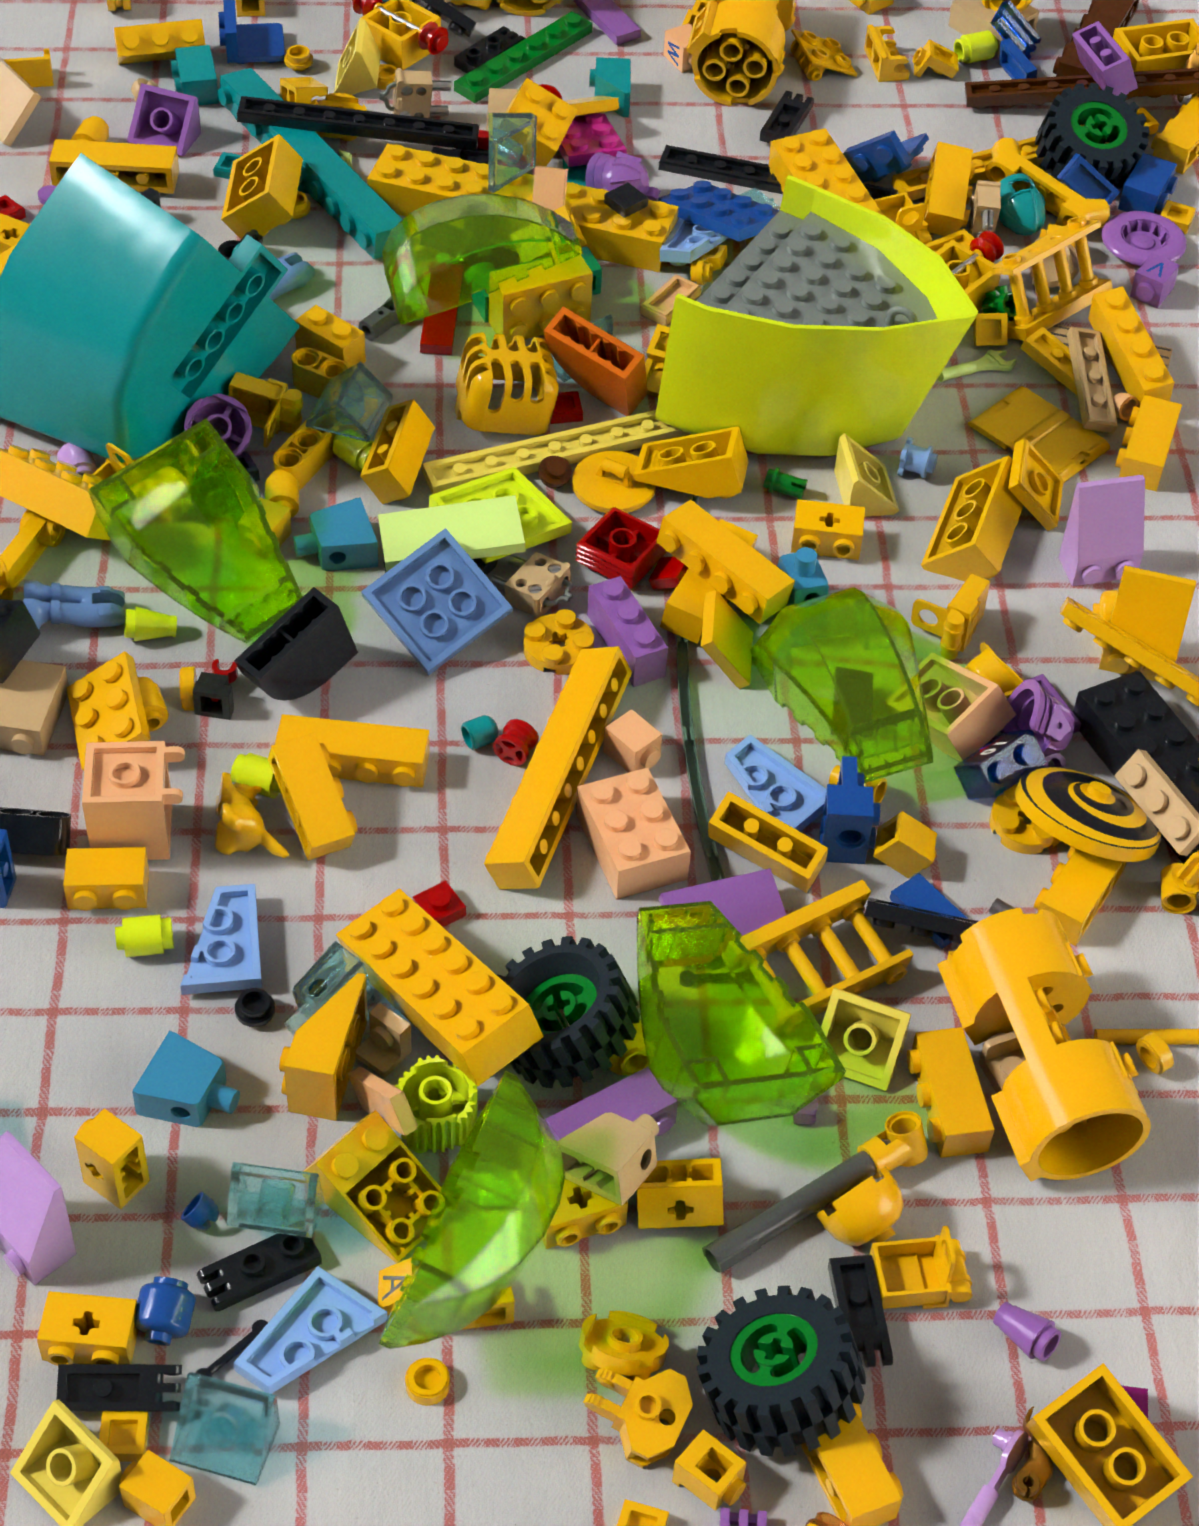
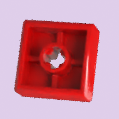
[575,507,667,589]

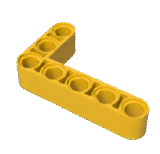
[273,347,377,490]

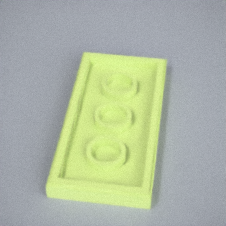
[378,495,526,571]

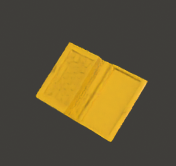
[968,386,1110,483]

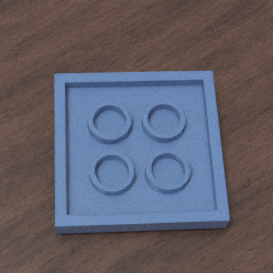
[361,528,513,676]

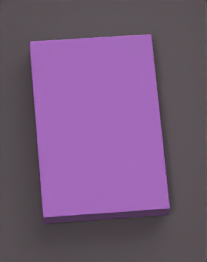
[659,868,786,969]

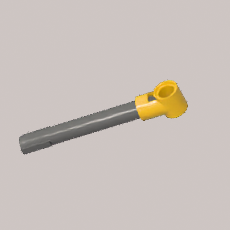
[702,1110,928,1272]

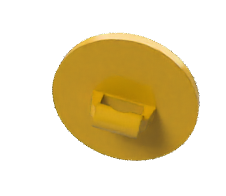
[572,451,656,513]

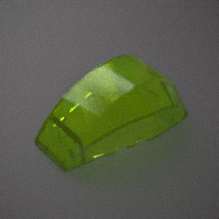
[382,194,583,325]
[88,418,303,644]
[750,587,933,783]
[637,901,846,1126]
[378,1071,565,1349]

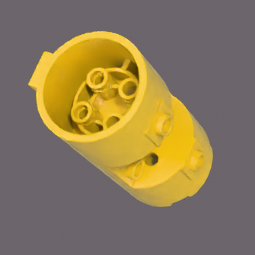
[686,0,796,106]
[937,908,1151,1182]

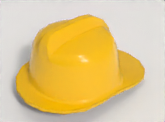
[965,642,1023,698]

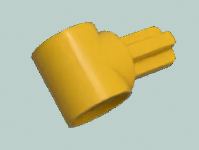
[1160,850,1199,914]

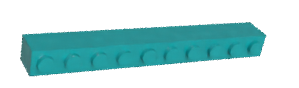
[218,68,408,259]

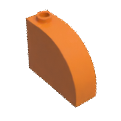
[544,306,647,416]

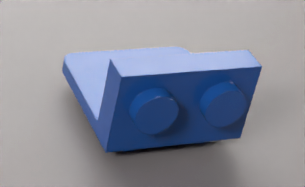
[218,0,285,64]
[843,130,929,183]

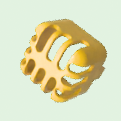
[454,332,559,435]

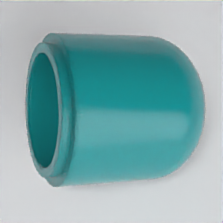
[461,715,499,750]

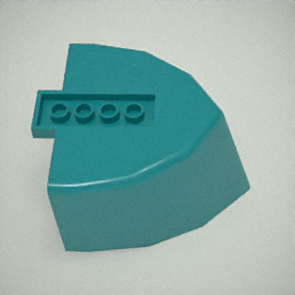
[0,153,300,463]

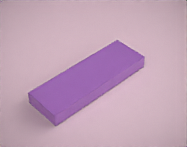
[574,0,641,45]

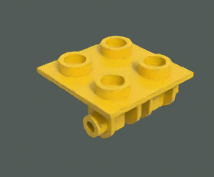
[790,29,858,81]

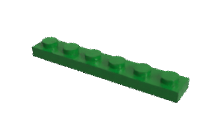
[454,11,593,103]

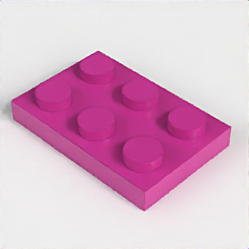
[558,113,627,167]

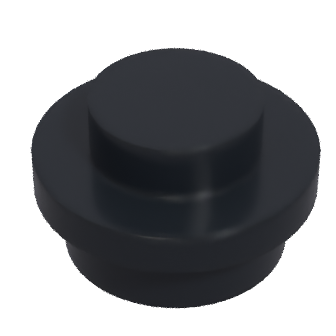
[235,988,275,1027]

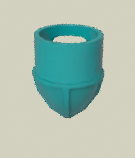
[999,173,1046,236]

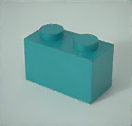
[171,45,219,106]

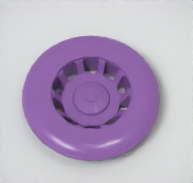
[1101,211,1187,267]

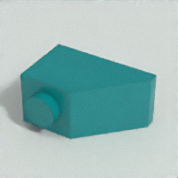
[589,57,631,118]

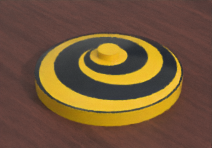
[1015,765,1163,862]

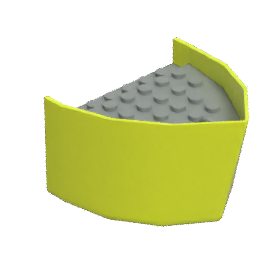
[655,175,978,457]

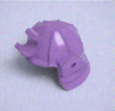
[586,151,661,201]
[1000,679,1074,767]

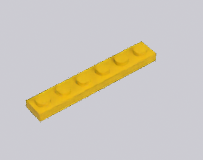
[1060,597,1199,707]

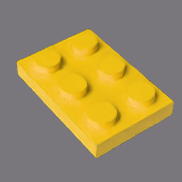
[66,651,151,771]

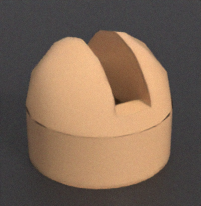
[1113,393,1139,421]

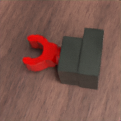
[193,659,238,720]

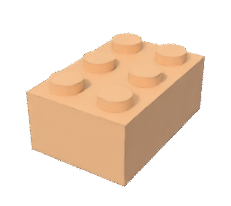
[576,767,691,900]

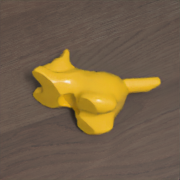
[214,772,289,858]

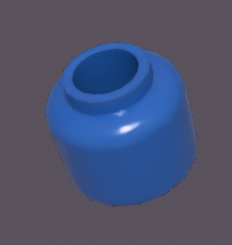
[134,1276,196,1346]

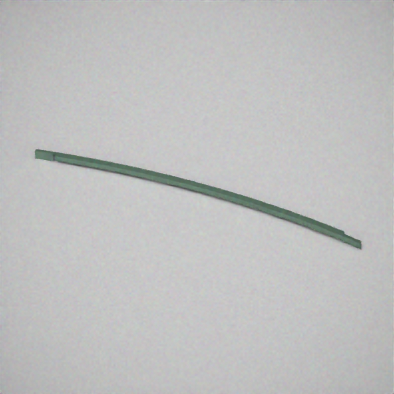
[677,495,725,881]

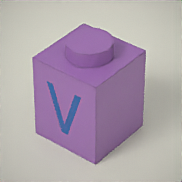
[1130,253,1180,308]

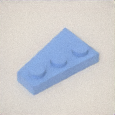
[660,218,729,266]
[725,734,826,832]
[180,884,262,995]
[234,1266,388,1395]

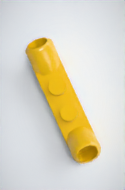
[985,138,1110,229]

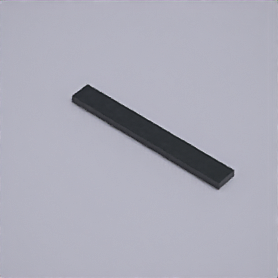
[237,96,480,151]
[658,145,898,200]

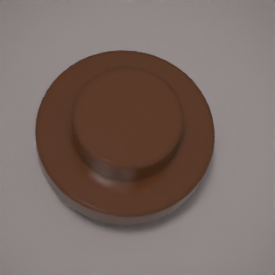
[538,456,572,489]

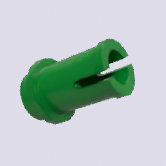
[763,467,808,500]

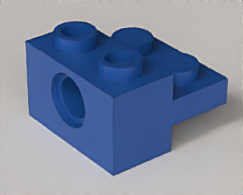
[819,756,880,864]

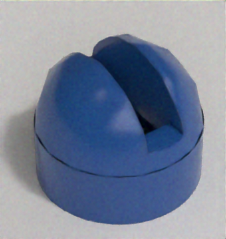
[181,1192,219,1230]

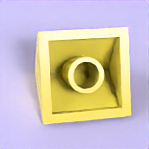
[334,18,381,95]
[834,433,899,517]
[809,987,911,1091]
[10,1399,122,1526]

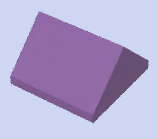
[127,83,201,157]

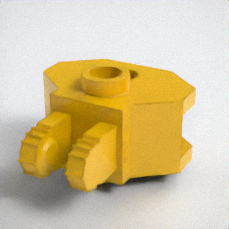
[583,1368,693,1468]

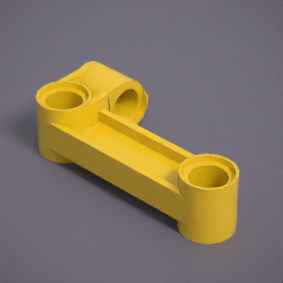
[0,509,66,600]

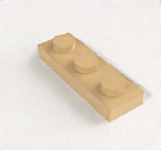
[1115,749,1199,856]

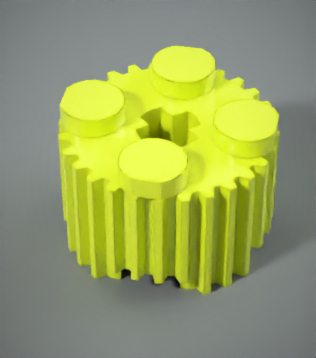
[395,1055,478,1153]

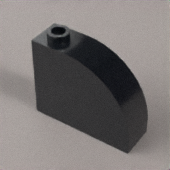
[234,587,358,701]

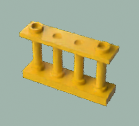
[990,216,1113,341]
[725,879,914,1036]

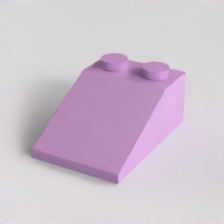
[1058,474,1145,586]
[0,1131,77,1286]

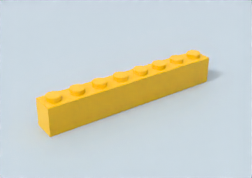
[484,646,632,889]

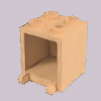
[82,741,185,860]

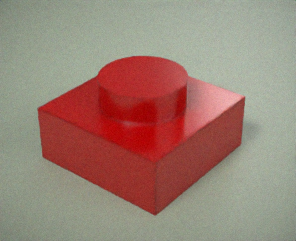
[413,880,466,927]

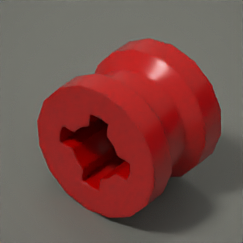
[493,719,539,766]

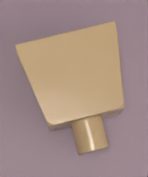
[556,1112,659,1206]

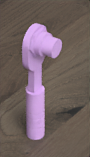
[959,1428,1028,1526]

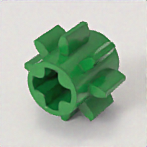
[982,285,1017,323]

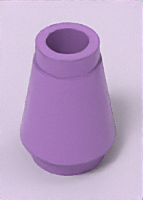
[993,1302,1061,1361]

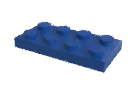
[658,180,779,242]

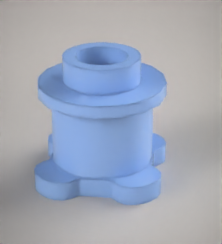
[897,437,938,478]

